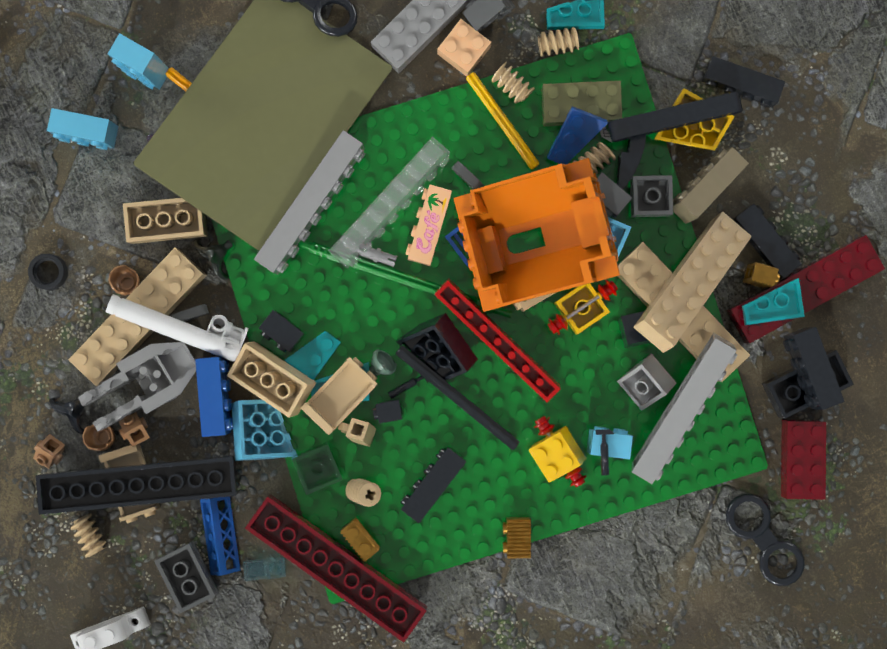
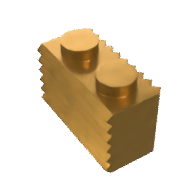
[743,262,780,289]
[341,517,380,561]
[503,517,531,559]

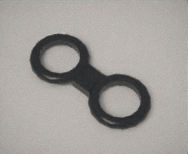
[281,0,358,37]
[726,494,805,586]

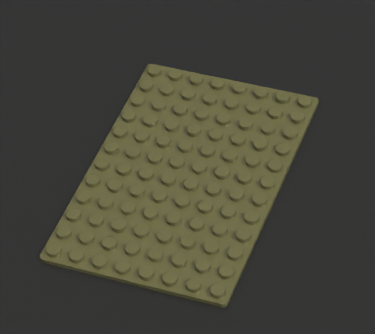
[134,0,392,251]

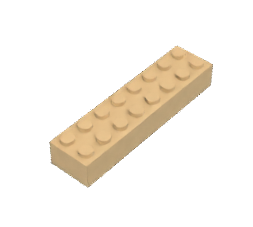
[634,211,752,353]
[618,242,750,382]
[69,247,207,386]

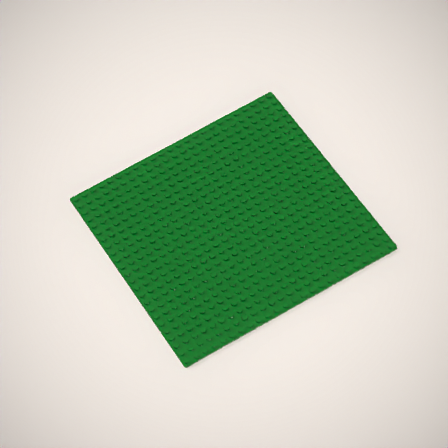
[211,33,768,604]

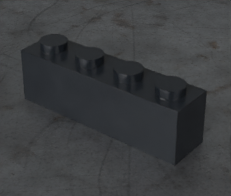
[701,56,785,108]
[732,204,801,279]
[400,447,466,523]

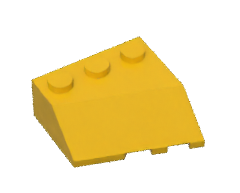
[654,88,735,151]

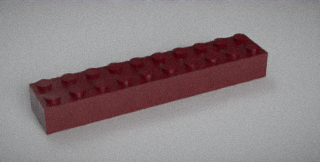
[245,494,427,643]

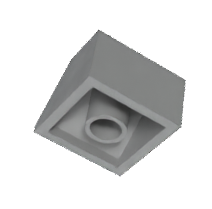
[617,354,676,411]

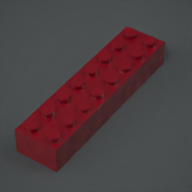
[726,235,885,344]

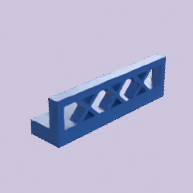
[200,496,241,576]

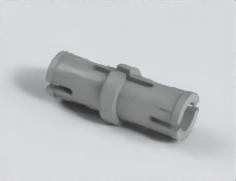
[357,244,397,267]

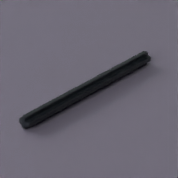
[396,346,520,450]

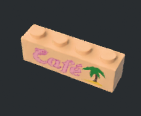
[405,184,452,266]

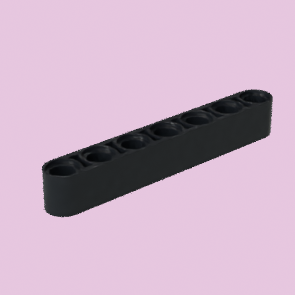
[608,92,743,142]

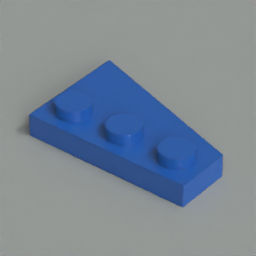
[547,106,608,165]

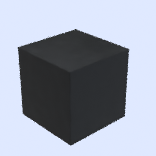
[618,311,651,348]

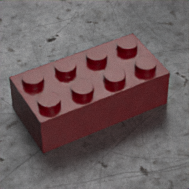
[781,420,826,500]

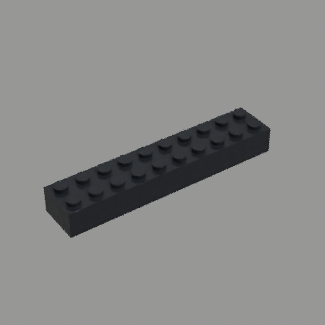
[36,456,238,515]

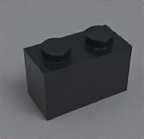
[259,310,305,352]
[373,399,403,424]

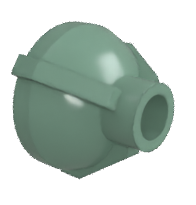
[369,349,397,377]

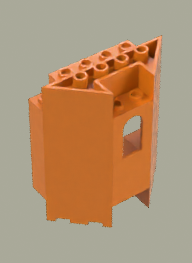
[454,158,620,312]

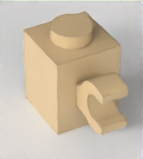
[338,418,376,447]

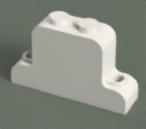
[70,606,150,649]

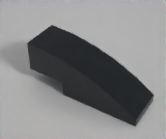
[616,135,646,189]

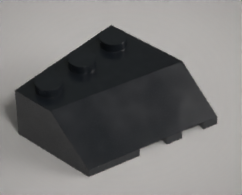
[396,313,478,380]

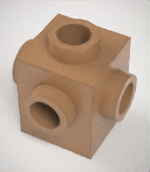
[119,412,150,447]
[33,434,65,469]

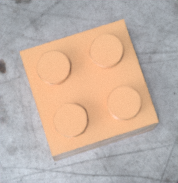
[437,19,491,77]

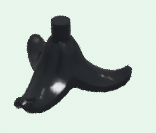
[49,398,85,434]

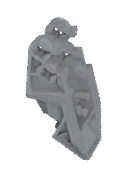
[78,342,196,432]

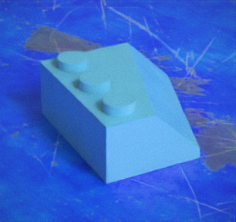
[232,400,297,461]

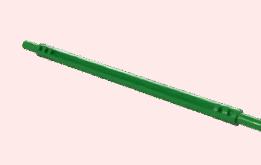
[297,240,512,318]

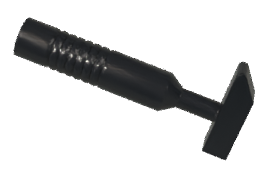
[388,376,429,399]
[595,429,615,475]

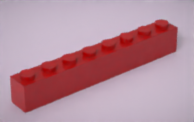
[434,278,561,402]

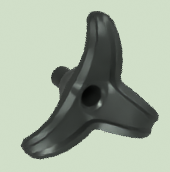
[194,239,233,280]

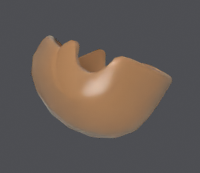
[108,265,140,296]
[82,425,115,451]

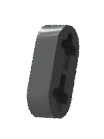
[451,161,484,190]
[172,304,209,322]

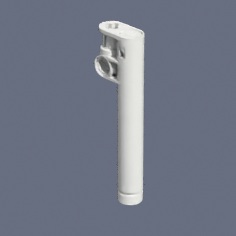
[106,294,249,362]

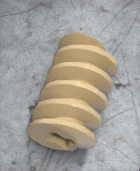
[538,27,579,57]
[492,62,535,104]
[572,142,616,174]
[345,478,381,507]
[70,513,107,558]

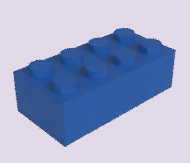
[195,357,233,437]

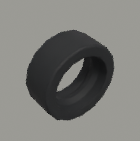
[28,254,68,290]

